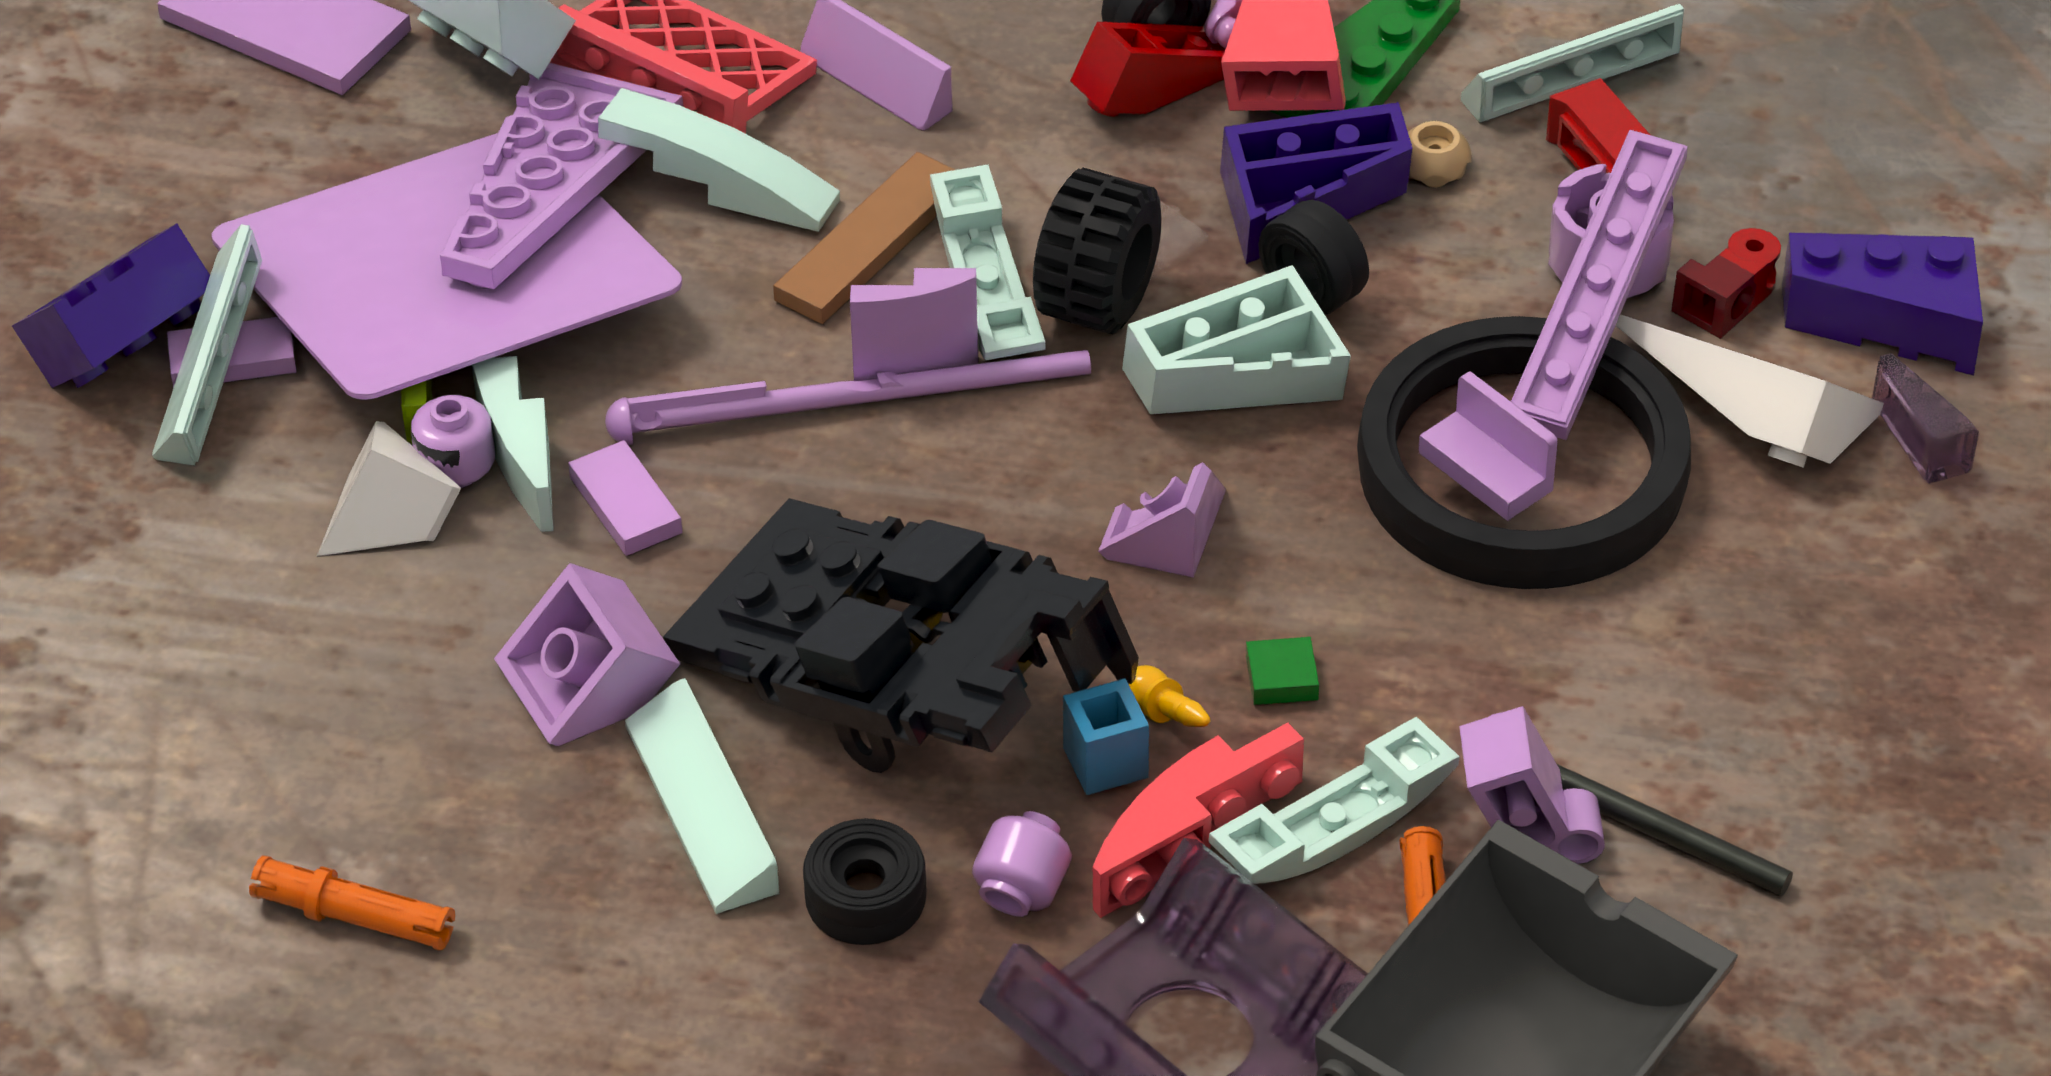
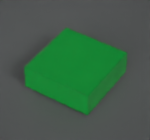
[1246,637,1319,705]

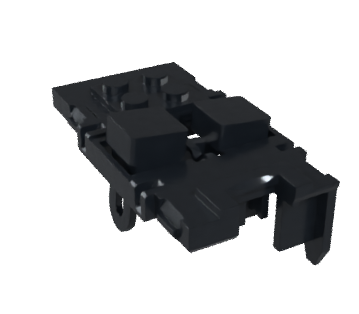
[663,498,1139,773]

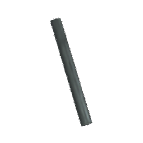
[1557,764,1793,896]

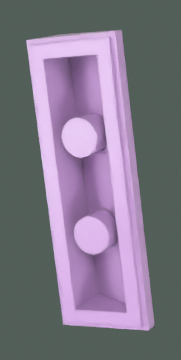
[800,0,952,131]

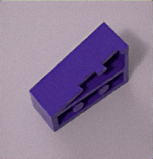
[1220,102,1413,264]
[12,223,210,388]
[1782,232,1983,375]

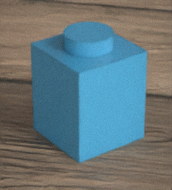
[1063,678,1149,795]

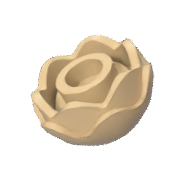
[1408,121,1472,188]

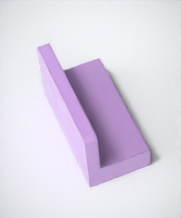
[1418,372,1558,521]

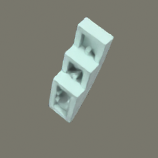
[598,88,840,232]
[472,356,554,532]

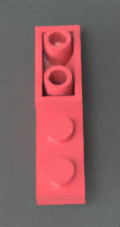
[1093,722,1304,918]

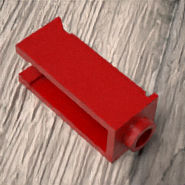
[1546,78,1650,173]

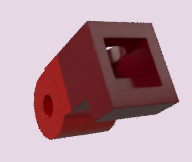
[1671,228,1781,339]

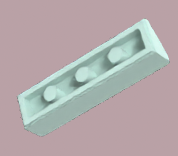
[1461,3,1684,123]
[152,224,262,466]
[625,678,779,914]

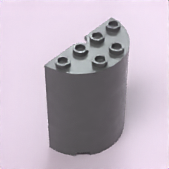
[1315,819,1738,1076]

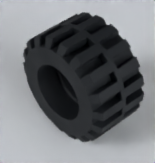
[1033,167,1162,334]

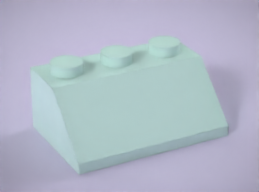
[409,0,576,79]

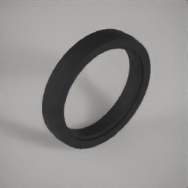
[1357,316,1691,589]

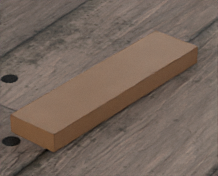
[773,151,955,324]

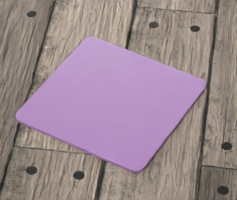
[212,133,682,399]

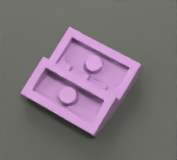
[850,268,979,381]

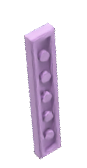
[1511,130,1688,440]

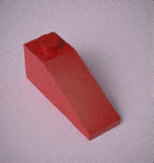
[1070,21,1226,117]

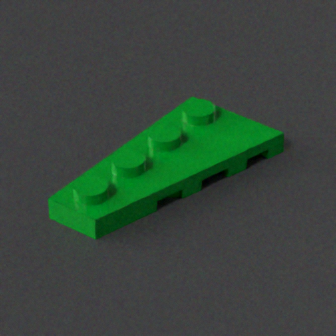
[1269,0,1460,118]

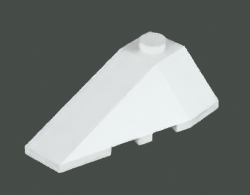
[1616,314,1884,468]

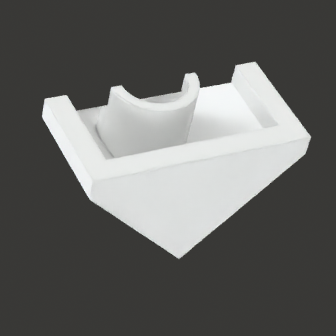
[317,421,461,557]

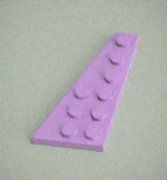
[440,63,683,289]

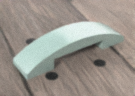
[930,165,1045,360]
[1209,717,1460,884]

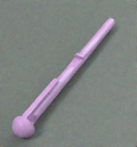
[605,350,1091,445]

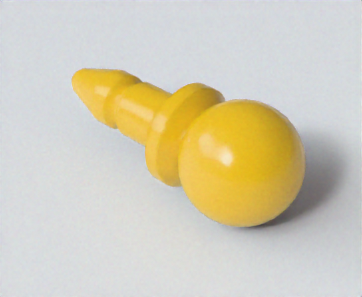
[1128,665,1210,727]

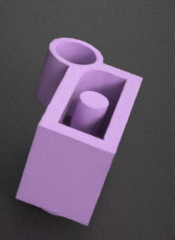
[1459,706,1605,864]

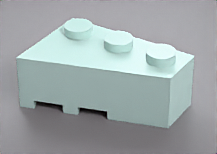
[1122,265,1351,414]

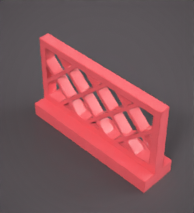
[550,0,817,134]

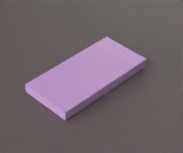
[157,0,411,95]

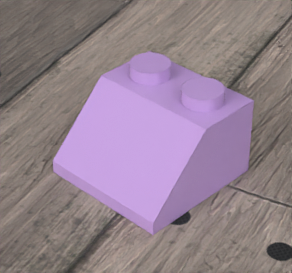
[494,563,680,746]

